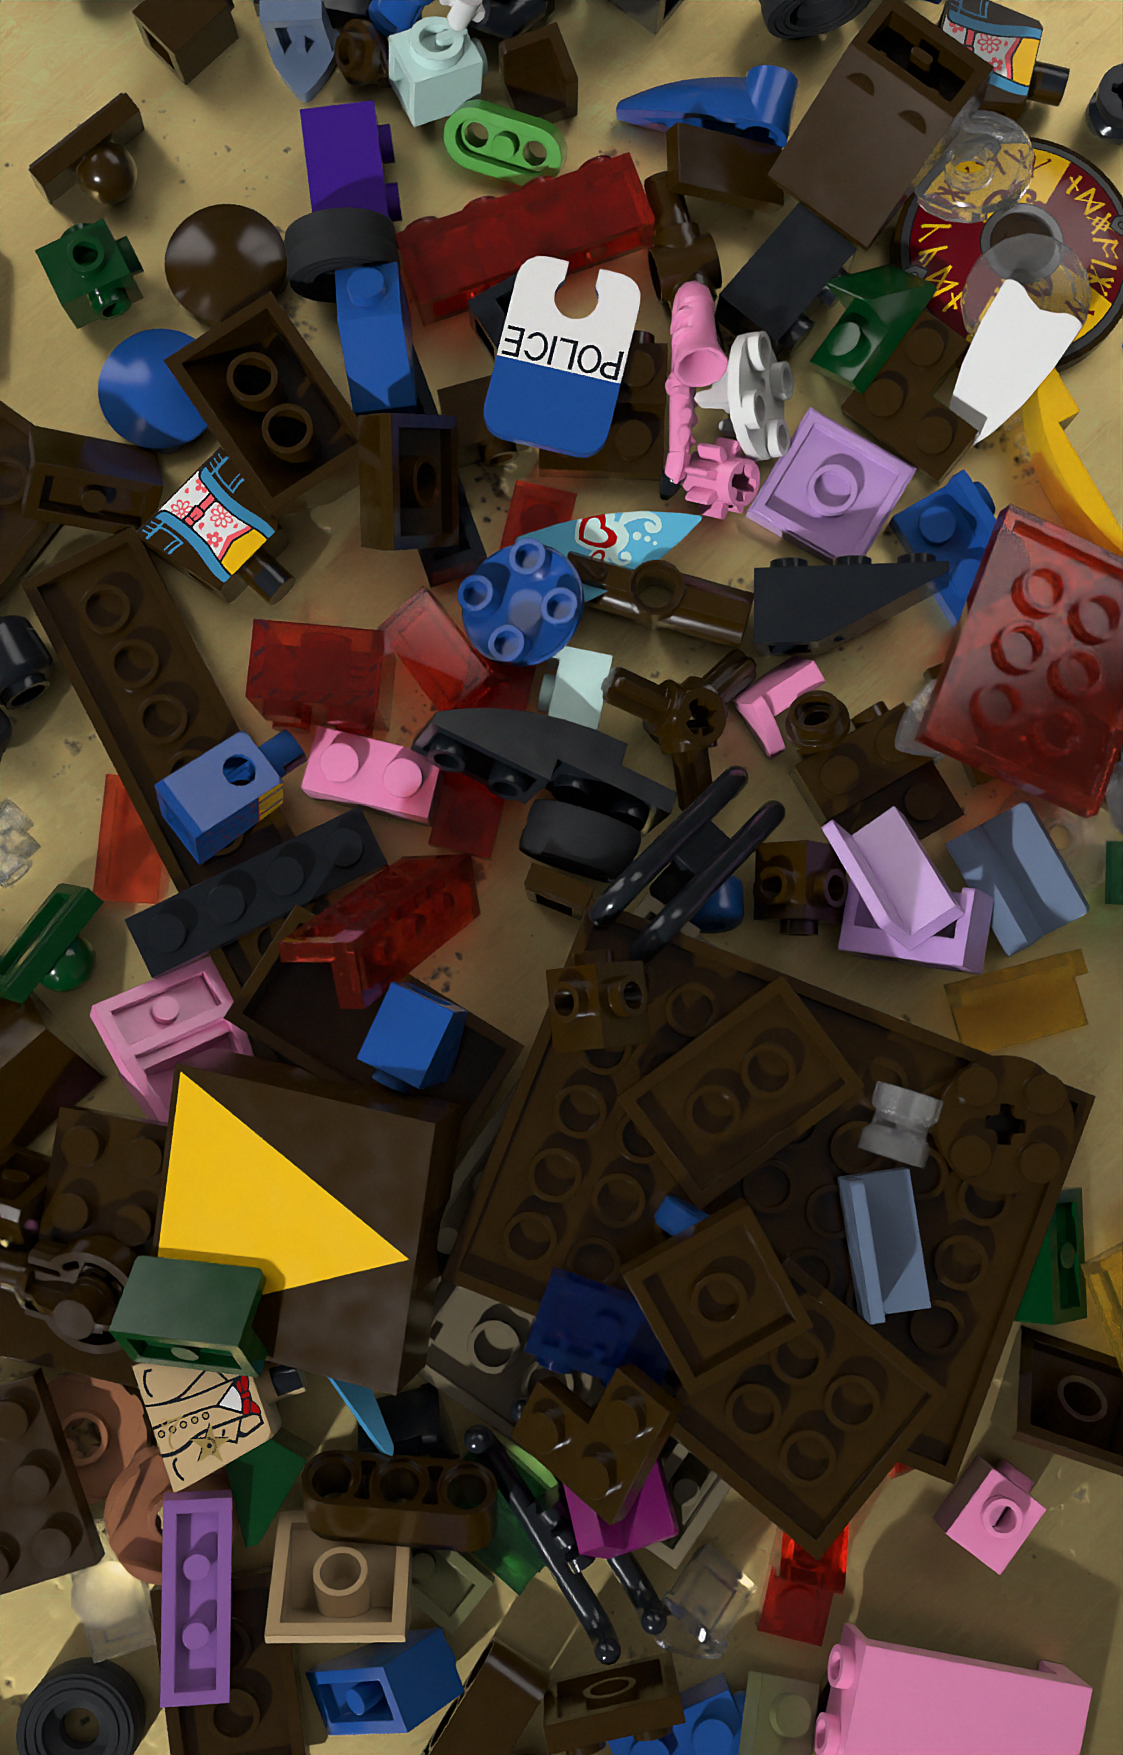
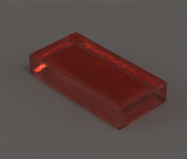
[378,586,499,711]
[93,774,162,905]

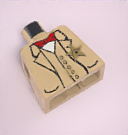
[132,1361,308,1492]

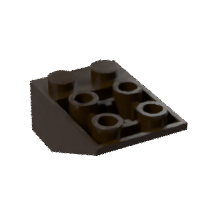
[767,0,994,251]

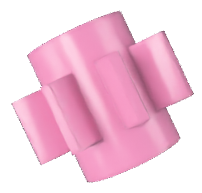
[683,437,760,520]

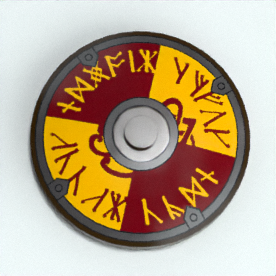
[889,136,1123,373]

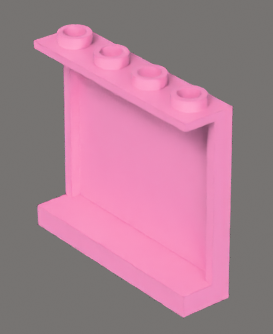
[813,1623,1093,1755]

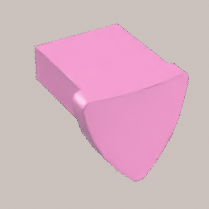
[732,656,826,760]

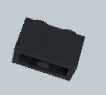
[715,202,857,357]

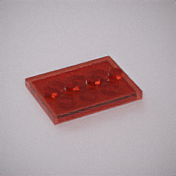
[914,503,1123,819]

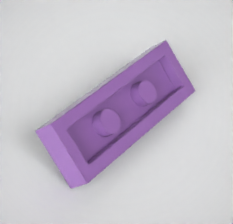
[160,1490,232,1708]

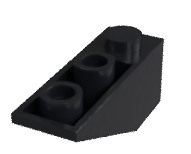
[754,553,949,656]

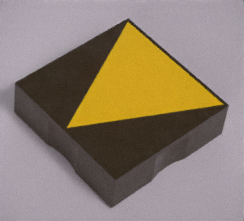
[151,1048,464,1396]

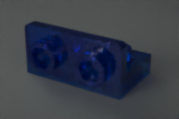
[524,1266,670,1388]

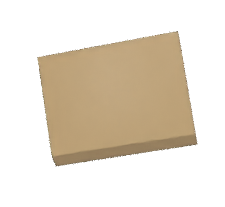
[264,1511,413,1643]

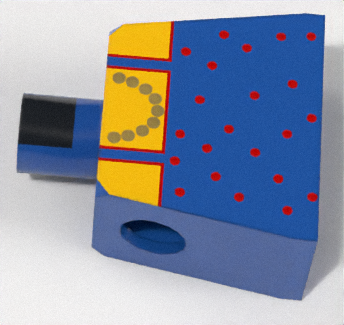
[154,729,307,865]

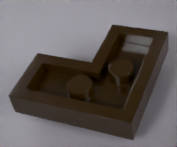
[841,309,979,486]
[510,1362,685,1526]

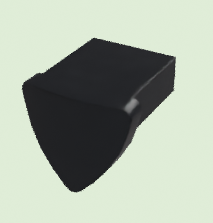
[358,1383,460,1459]

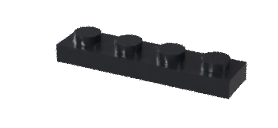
[124,806,389,979]

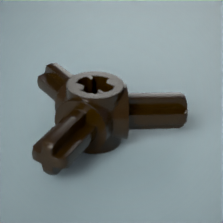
[601,649,757,811]

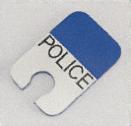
[484,256,641,458]

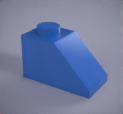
[335,262,418,417]
[305,1627,465,1736]

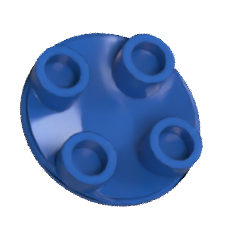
[98,329,208,454]
[458,538,584,667]

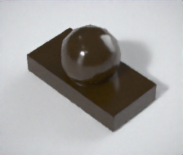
[28,92,145,205]

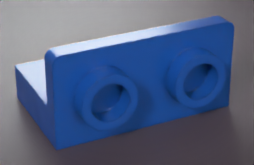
[888,470,1030,628]

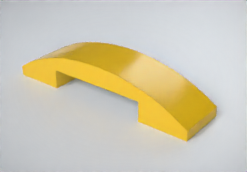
[1022,367,1123,576]

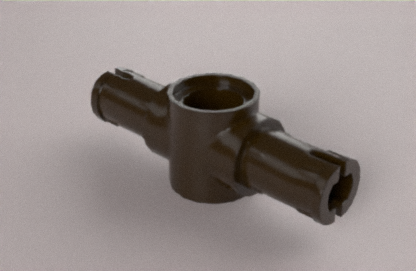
[643,171,726,353]

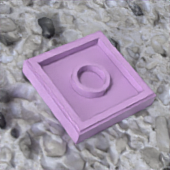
[745,407,917,565]

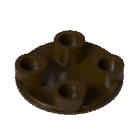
[164,204,289,327]

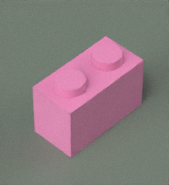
[301,726,446,828]

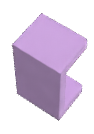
[838,878,994,975]

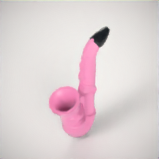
[659,281,728,501]

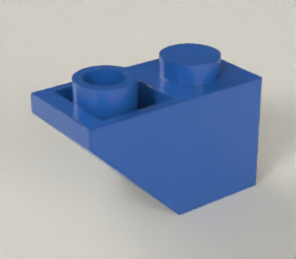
[357,982,468,1093]

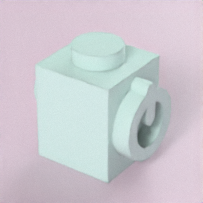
[389,16,488,127]

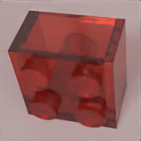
[245,619,397,739]

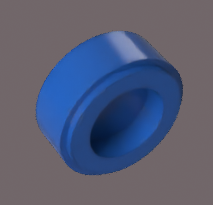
[654,1194,710,1236]

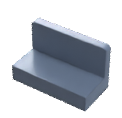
[945,801,1090,957]
[837,1167,931,1324]

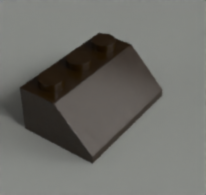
[164,291,360,519]

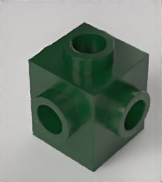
[35,218,144,329]

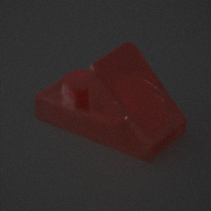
[755,1523,849,1647]

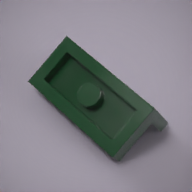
[1014,1187,1087,1325]
[108,1255,268,1378]

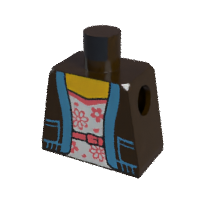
[937,0,1070,133]
[136,447,296,606]

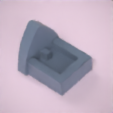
[260,0,339,103]

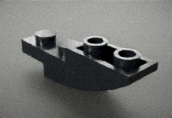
[410,708,677,837]

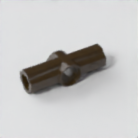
[567,551,754,649]

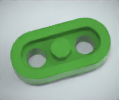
[444,99,567,188]

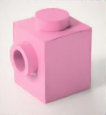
[933,1455,1047,1575]

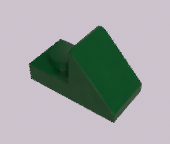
[810,264,937,394]

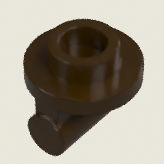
[335,19,392,88]

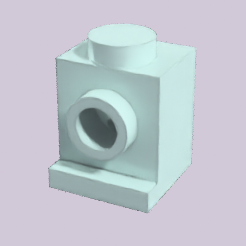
[537,646,613,730]

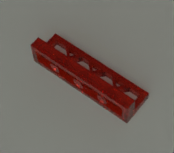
[278,854,481,1009]

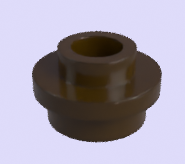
[785,690,851,752]

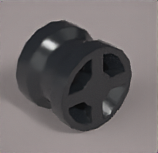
[1086,63,1123,145]

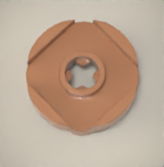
[47,1372,153,1506]
[103,1446,239,1585]

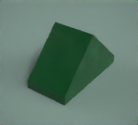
[225,1427,315,1548]

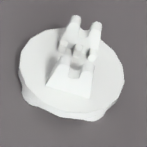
[694,331,794,461]

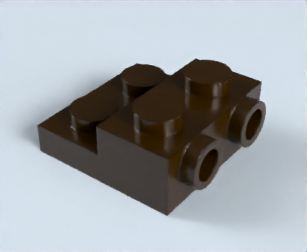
[539,330,668,481]
[788,700,965,841]

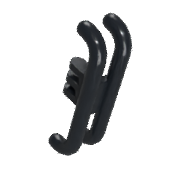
[589,765,786,965]
[464,1395,667,1665]

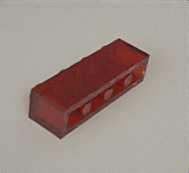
[395,152,655,326]

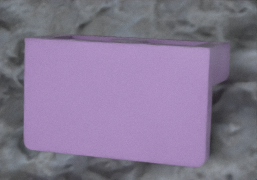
[821,806,965,951]

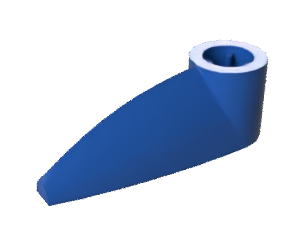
[616,65,800,148]

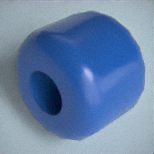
[689,874,744,934]

